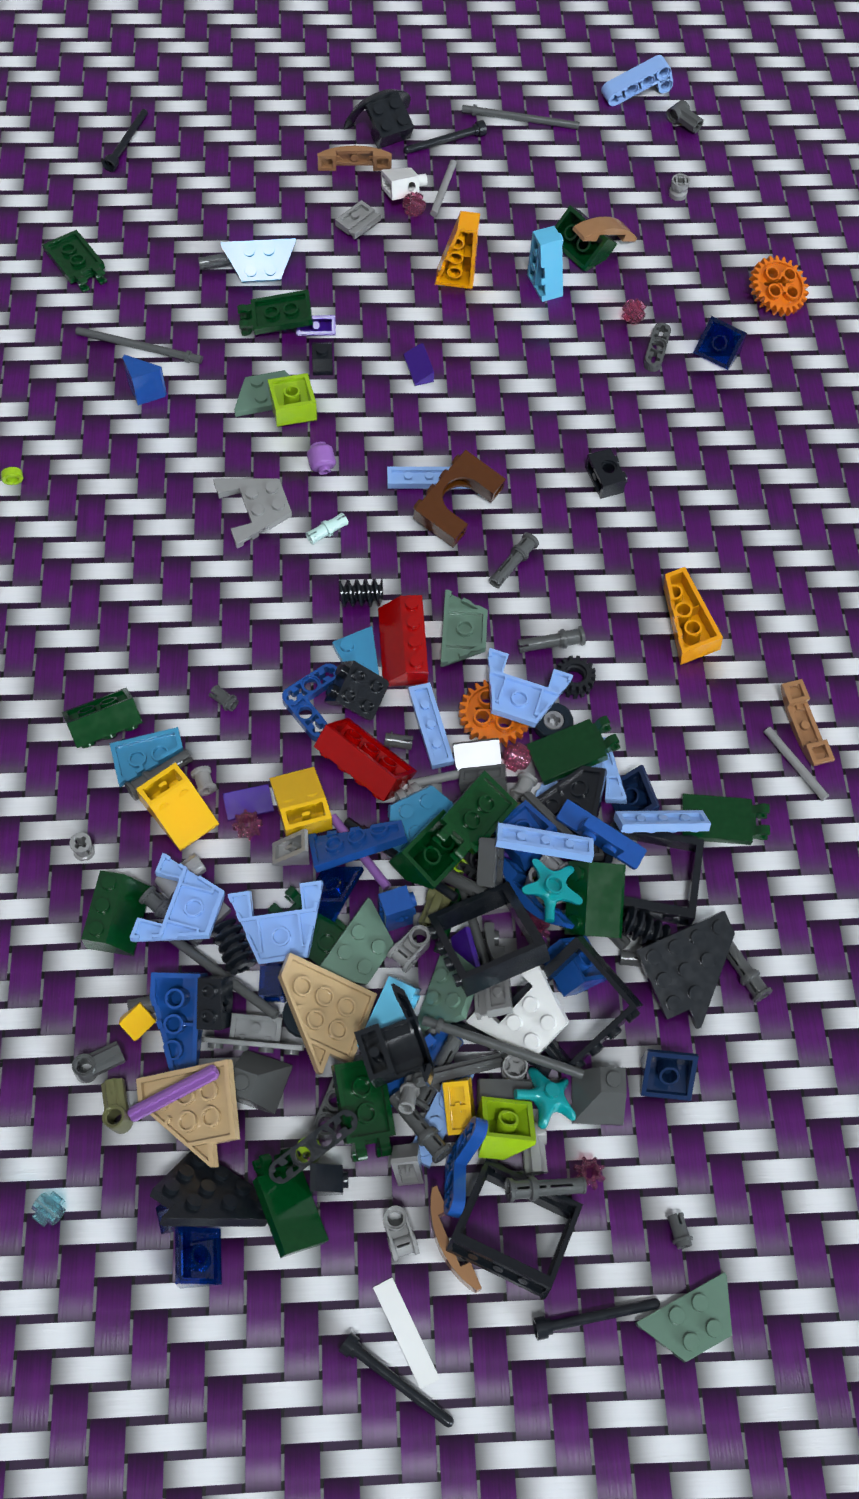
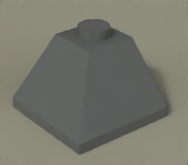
[233,1051,293,1115]
[571,1067,627,1126]

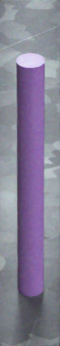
[331,814,391,891]

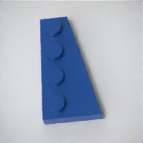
[308,820,408,873]

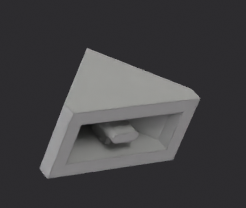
[272,829,310,866]
[391,1143,424,1186]

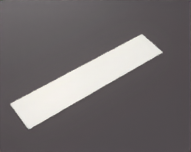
[373,1278,440,1389]

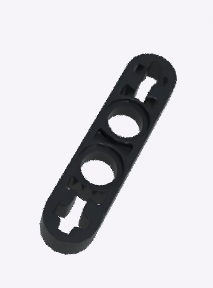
[269,1110,358,1184]

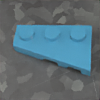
[332,626,379,675]
[110,727,183,787]

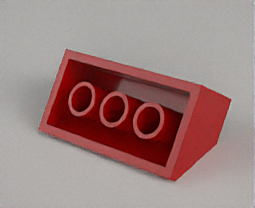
[378,595,428,686]
[314,718,417,801]

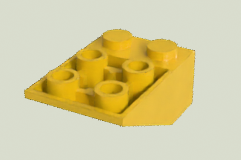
[136,763,219,852]
[269,767,333,837]

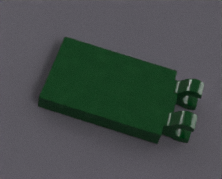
[42,230,107,293]
[237,290,313,336]
[526,715,620,786]
[432,770,518,863]
[681,794,770,845]
[267,886,347,966]
[331,1060,396,1162]
[252,1148,329,1258]

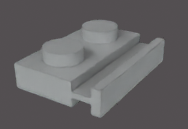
[335,200,381,239]
[474,979,513,1020]

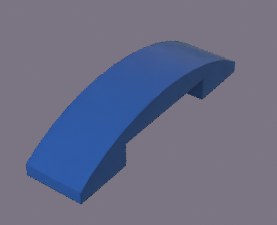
[503,858,575,929]

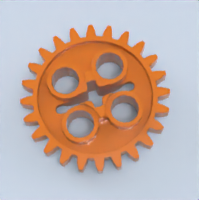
[749,255,809,317]
[458,680,529,747]

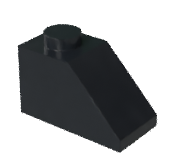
[312,342,333,376]
[310,1163,349,1196]

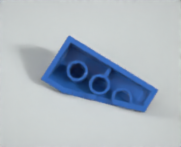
[150,972,208,1071]

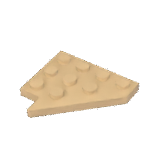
[278,953,377,1075]
[136,1059,240,1168]

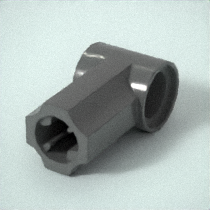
[666,100,704,134]
[72,1041,126,1083]

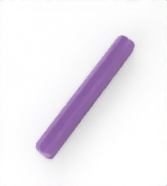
[127,1065,220,1122]

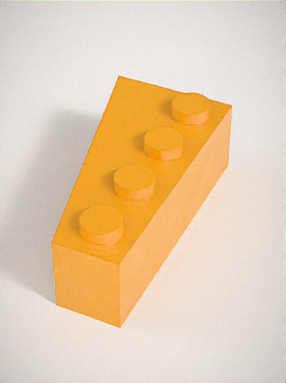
[435,211,480,289]
[663,567,723,665]

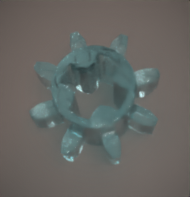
[31,1191,66,1227]

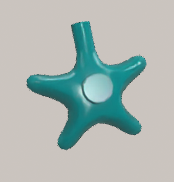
[522,859,583,923]
[513,1067,576,1129]

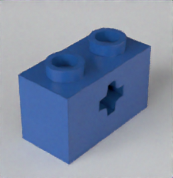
[378,885,417,932]

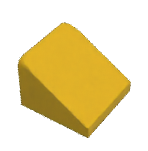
[119,1002,156,1041]

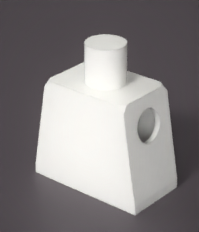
[381,168,427,200]

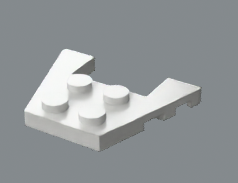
[466,966,569,1054]

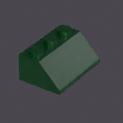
[555,205,617,272]
[62,688,143,748]
[389,809,469,890]
[564,861,626,938]
[81,870,151,956]

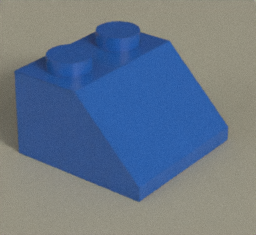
[493,800,558,872]
[544,936,607,997]

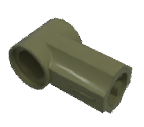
[419,884,455,927]
[101,1078,133,1134]

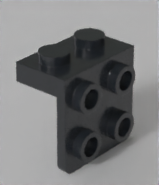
[324,661,389,720]

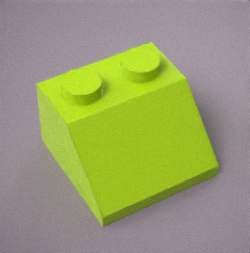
[268,373,317,427]
[476,1096,536,1160]

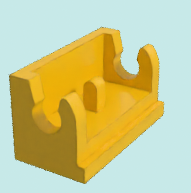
[442,1077,475,1136]

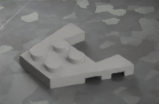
[213,478,292,548]

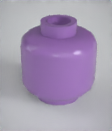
[307,442,336,475]

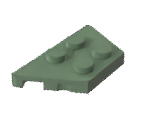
[234,370,290,417]
[440,590,488,667]
[320,898,395,985]
[418,952,475,1035]
[635,1272,732,1363]

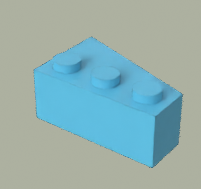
[527,226,563,302]
[357,976,422,1047]

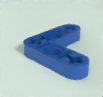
[282,663,337,742]
[444,1116,488,1218]

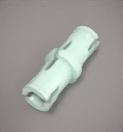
[306,513,348,545]

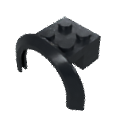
[344,89,414,149]
[354,983,435,1088]

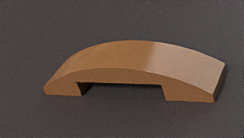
[317,145,392,171]
[572,217,637,242]
[781,679,835,766]
[430,1186,482,1293]

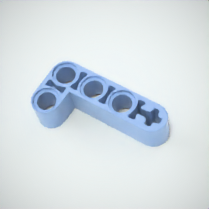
[601,55,673,106]

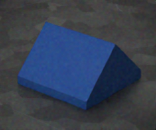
[122,354,167,405]

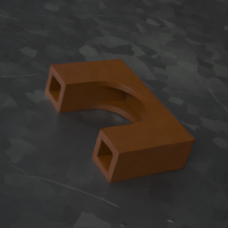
[413,450,506,548]

